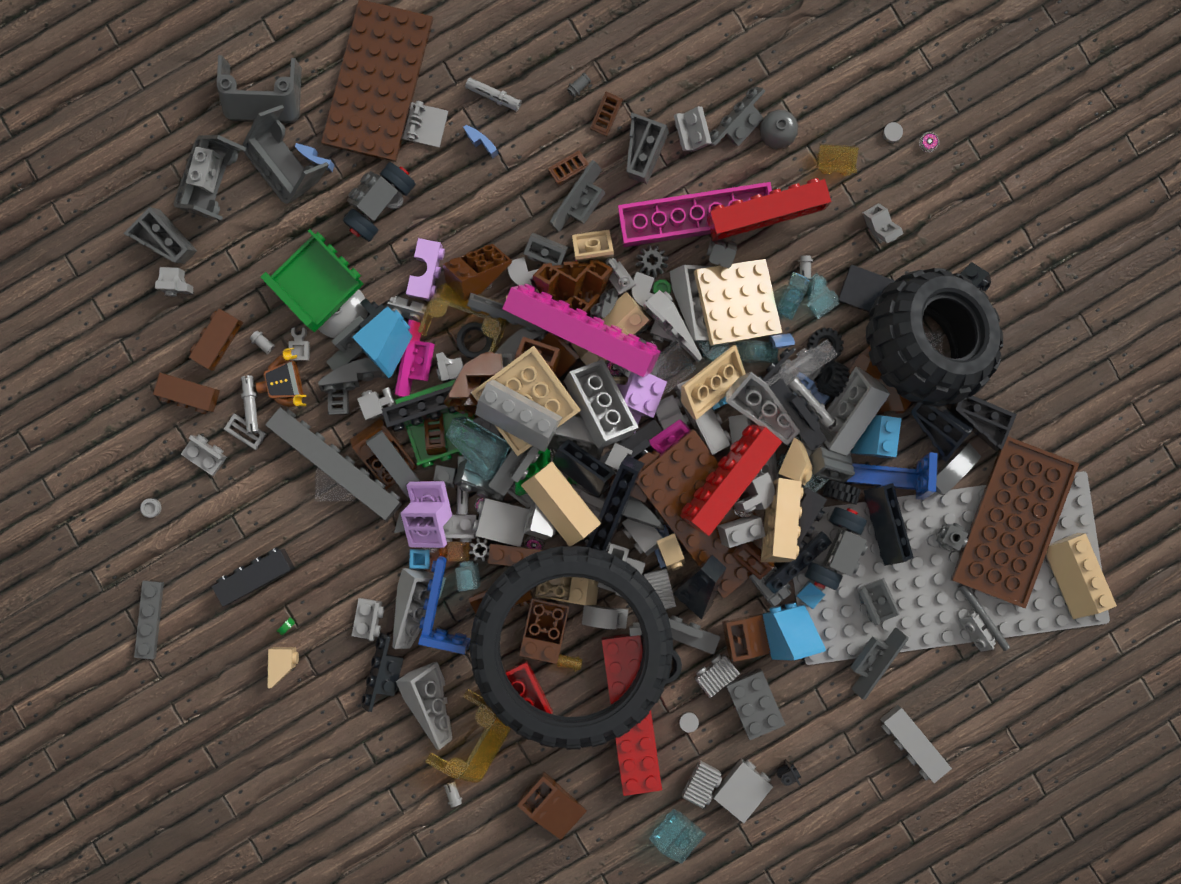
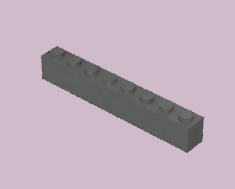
[265,407,402,522]

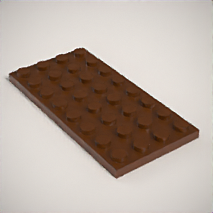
[321,0,433,162]
[636,429,764,598]
[951,437,1079,609]

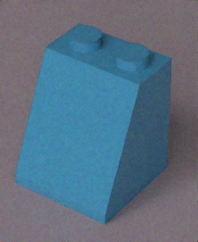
[353,306,413,378]
[851,415,901,458]
[762,602,826,661]

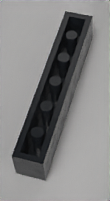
[586,455,645,552]

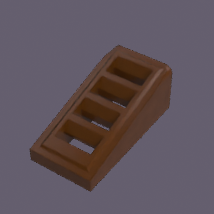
[590,92,623,137]
[548,150,589,187]
[424,414,447,455]

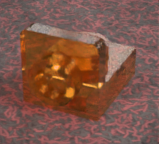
[439,542,470,561]

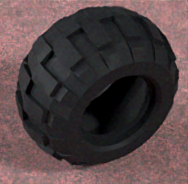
[866,268,1003,406]

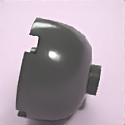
[760,109,798,149]

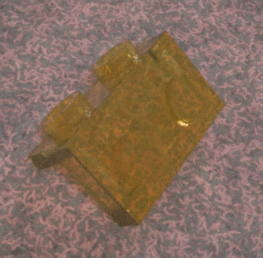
[817,144,859,176]

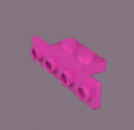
[395,320,435,397]

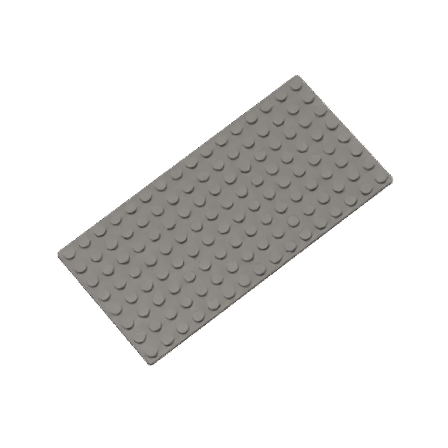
[793,471,1110,665]

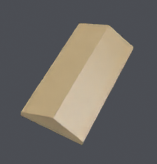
[681,345,746,420]
[521,462,601,546]

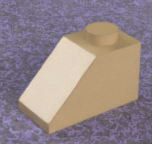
[778,438,813,486]
[656,533,685,571]
[268,647,299,688]

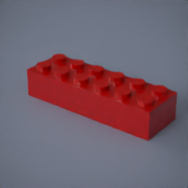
[707,178,832,241]
[680,424,783,536]

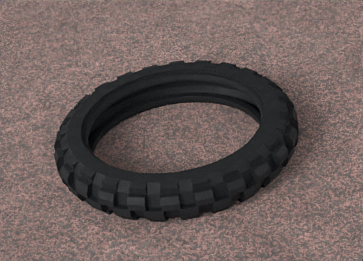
[470,546,673,750]

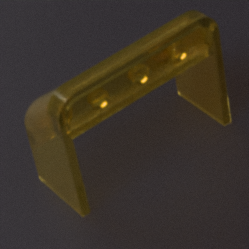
[418,284,508,354]
[425,689,511,783]

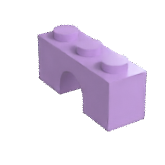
[406,238,445,301]

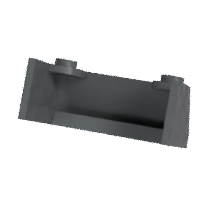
[217,55,302,123]
[243,105,329,204]
[174,135,246,220]

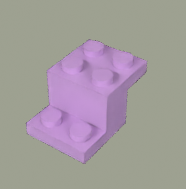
[616,372,667,434]
[401,481,452,548]

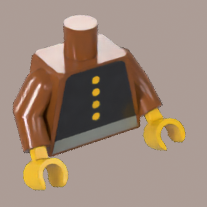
[256,348,306,407]

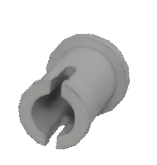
[798,256,813,280]
[250,331,275,354]
[443,781,463,808]

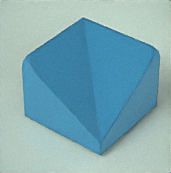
[409,549,430,569]
[796,581,826,609]

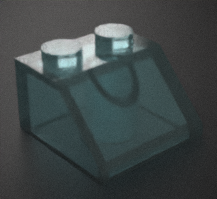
[649,809,706,864]

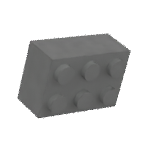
[726,668,785,740]

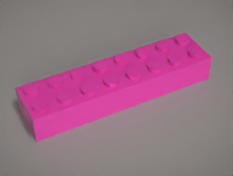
[618,182,772,247]
[502,284,661,377]

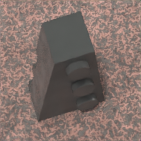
[627,112,669,185]
[123,207,197,264]

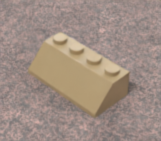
[571,291,652,365]
[761,478,803,562]
[1045,533,1117,619]

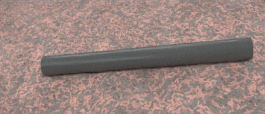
[959,585,1010,651]

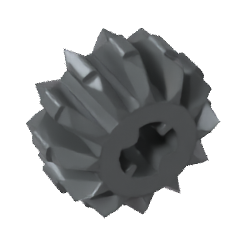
[636,245,668,278]

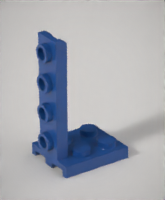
[840,452,938,500]
[418,556,471,654]

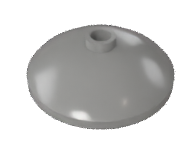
[318,290,368,338]

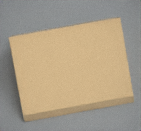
[572,230,614,263]

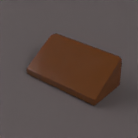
[731,541,775,580]

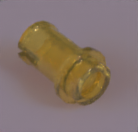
[558,654,583,672]

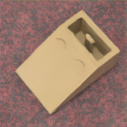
[535,577,598,605]

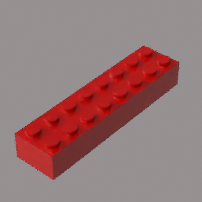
[602,634,662,796]

